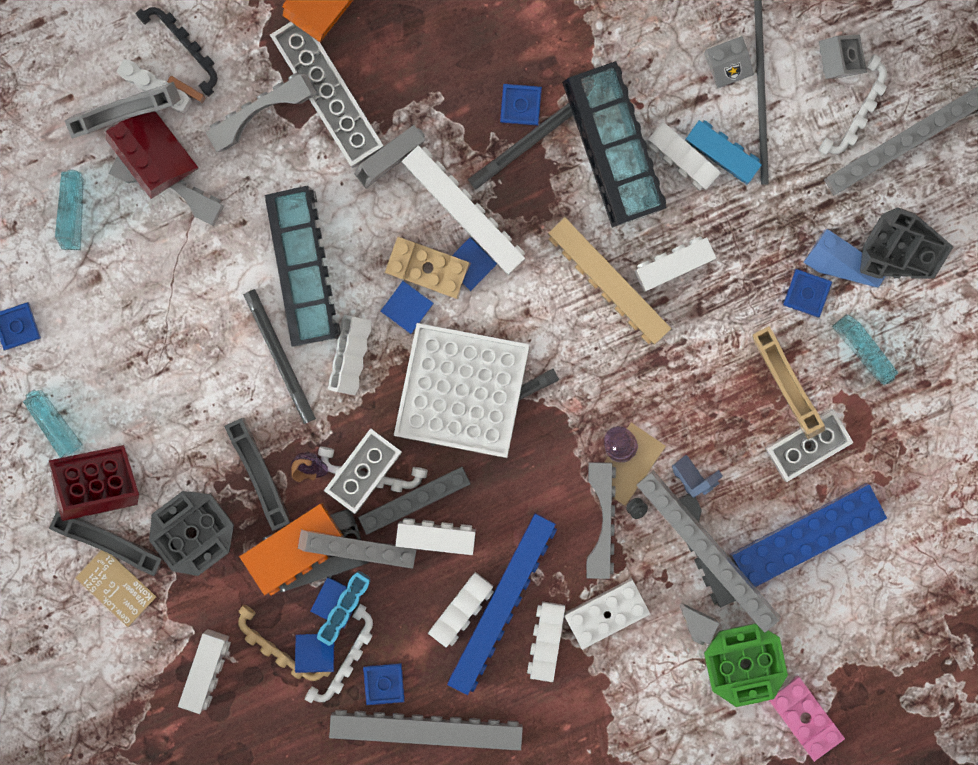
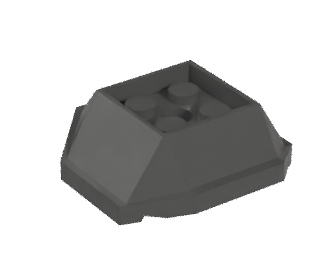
[149,491,234,576]

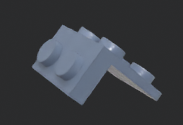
[672,455,723,498]

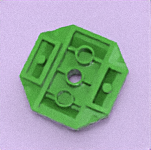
[704,623,788,707]

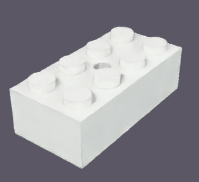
[634,236,717,292]
[765,409,853,482]
[324,429,402,514]
[396,518,476,555]
[564,578,650,650]
[178,629,231,714]

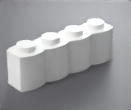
[117,59,193,113]
[647,122,721,191]
[329,315,371,395]
[428,572,494,647]
[527,601,565,682]

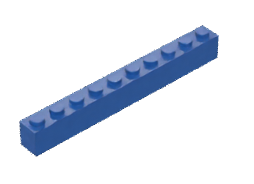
[447,513,557,695]

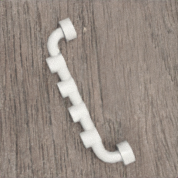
[819,54,887,155]
[318,447,428,492]
[304,604,373,703]

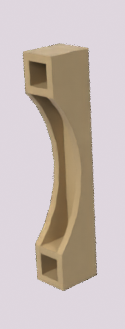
[752,326,825,439]

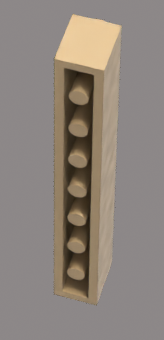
[548,218,672,345]

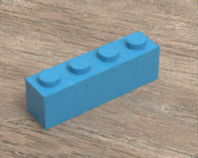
[685,120,762,185]

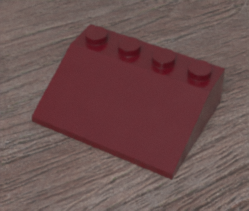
[106,111,199,199]
[49,445,139,521]

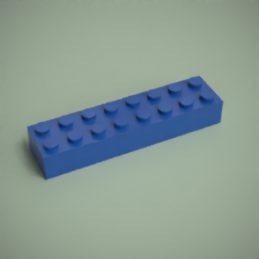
[730,483,887,587]

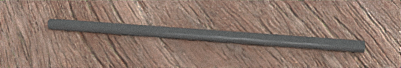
[754,0,769,185]

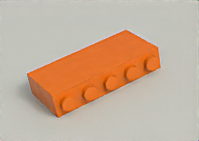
[282,0,354,42]
[239,503,344,596]

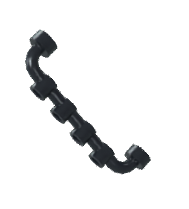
[135,7,218,97]

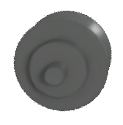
[626,498,648,519]

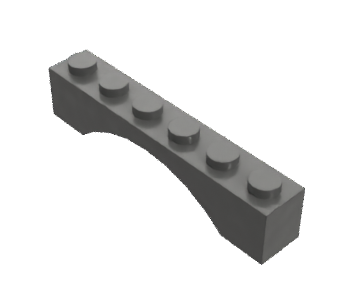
[224,418,292,531]
[358,466,471,535]
[678,494,736,608]
[49,511,164,576]

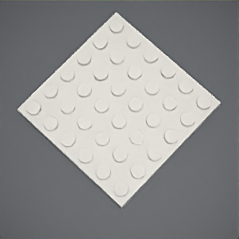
[394,323,530,458]

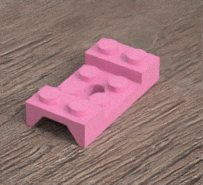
[769,675,845,762]

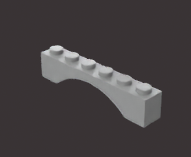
[206,72,317,152]
[65,82,181,139]
[109,155,224,226]
[586,462,616,579]
[298,529,416,569]

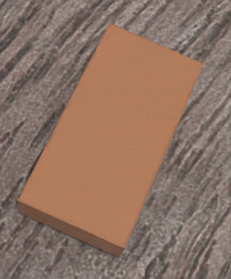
[167,76,206,104]

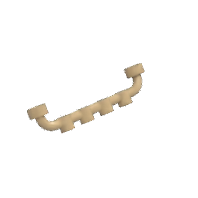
[238,605,331,681]

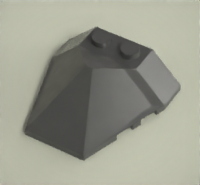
[860,207,954,279]

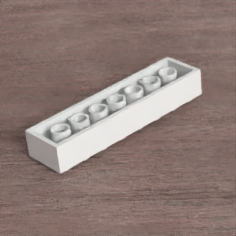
[270,22,384,168]
[402,145,525,276]

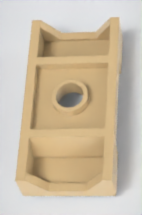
[385,236,471,299]

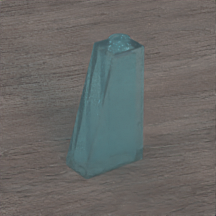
[55,170,84,250]
[832,314,898,385]
[23,389,83,458]

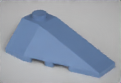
[803,229,886,288]

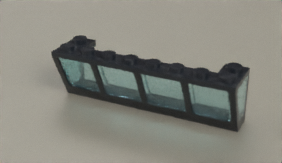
[562,61,667,228]
[265,186,341,347]

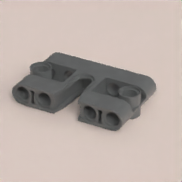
[262,509,369,592]

